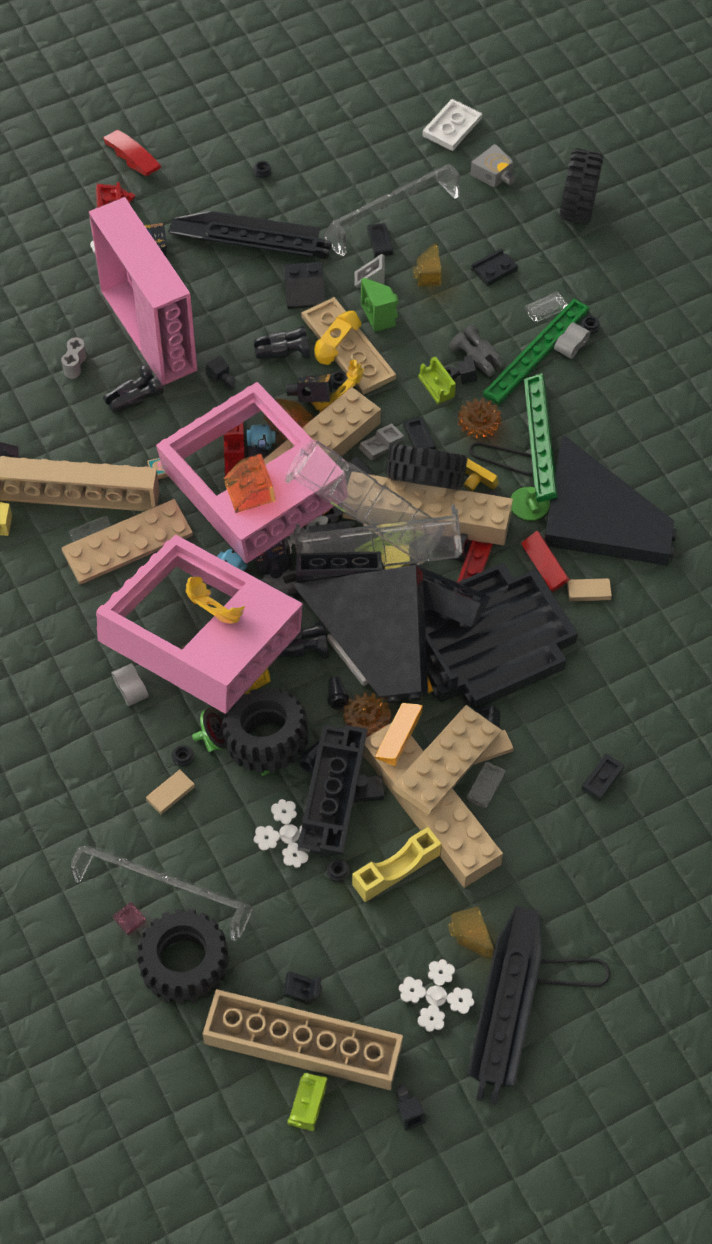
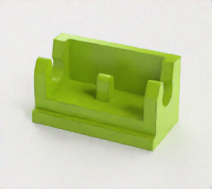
[418,356,456,404]
[288,1073,327,1132]

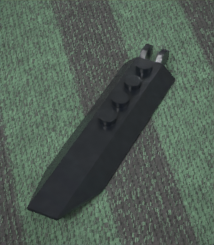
[168,211,333,259]
[467,906,542,1105]

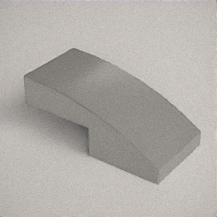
[359,424,404,461]

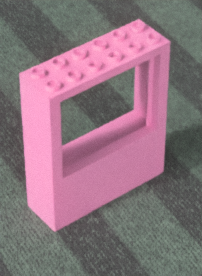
[89,197,197,386]
[156,382,348,564]
[96,535,303,714]

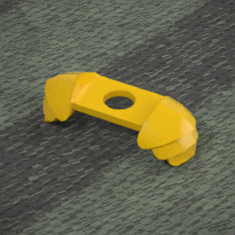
[314,311,362,365]
[311,359,364,413]
[185,577,245,624]

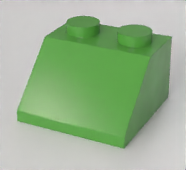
[361,278,399,332]

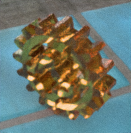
[458,398,502,438]
[343,692,391,737]

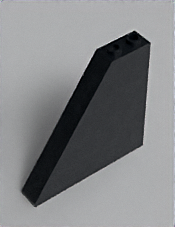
[545,436,677,566]
[295,565,428,704]

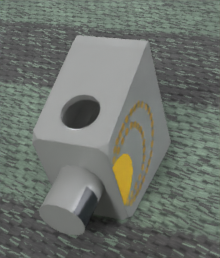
[470,144,516,187]

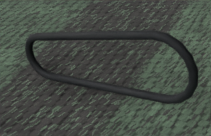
[469,442,533,475]
[536,958,610,987]

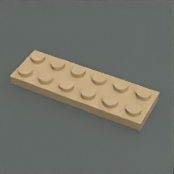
[301,297,396,395]
[61,499,193,585]
[392,705,502,816]

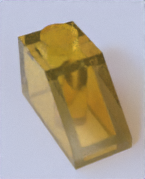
[413,244,441,286]
[448,906,493,958]

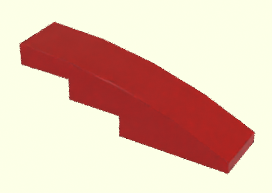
[103,130,161,176]
[223,422,245,478]

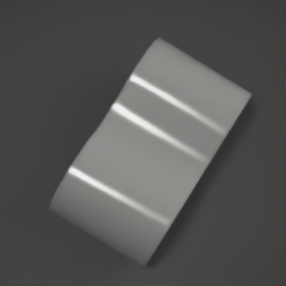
[554,322,590,359]
[61,338,86,379]
[111,663,149,706]

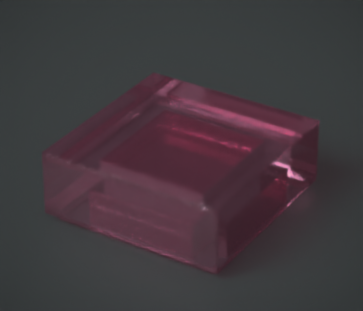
[113,902,146,935]

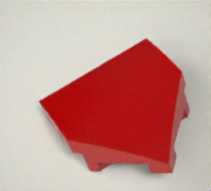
[96,182,135,208]

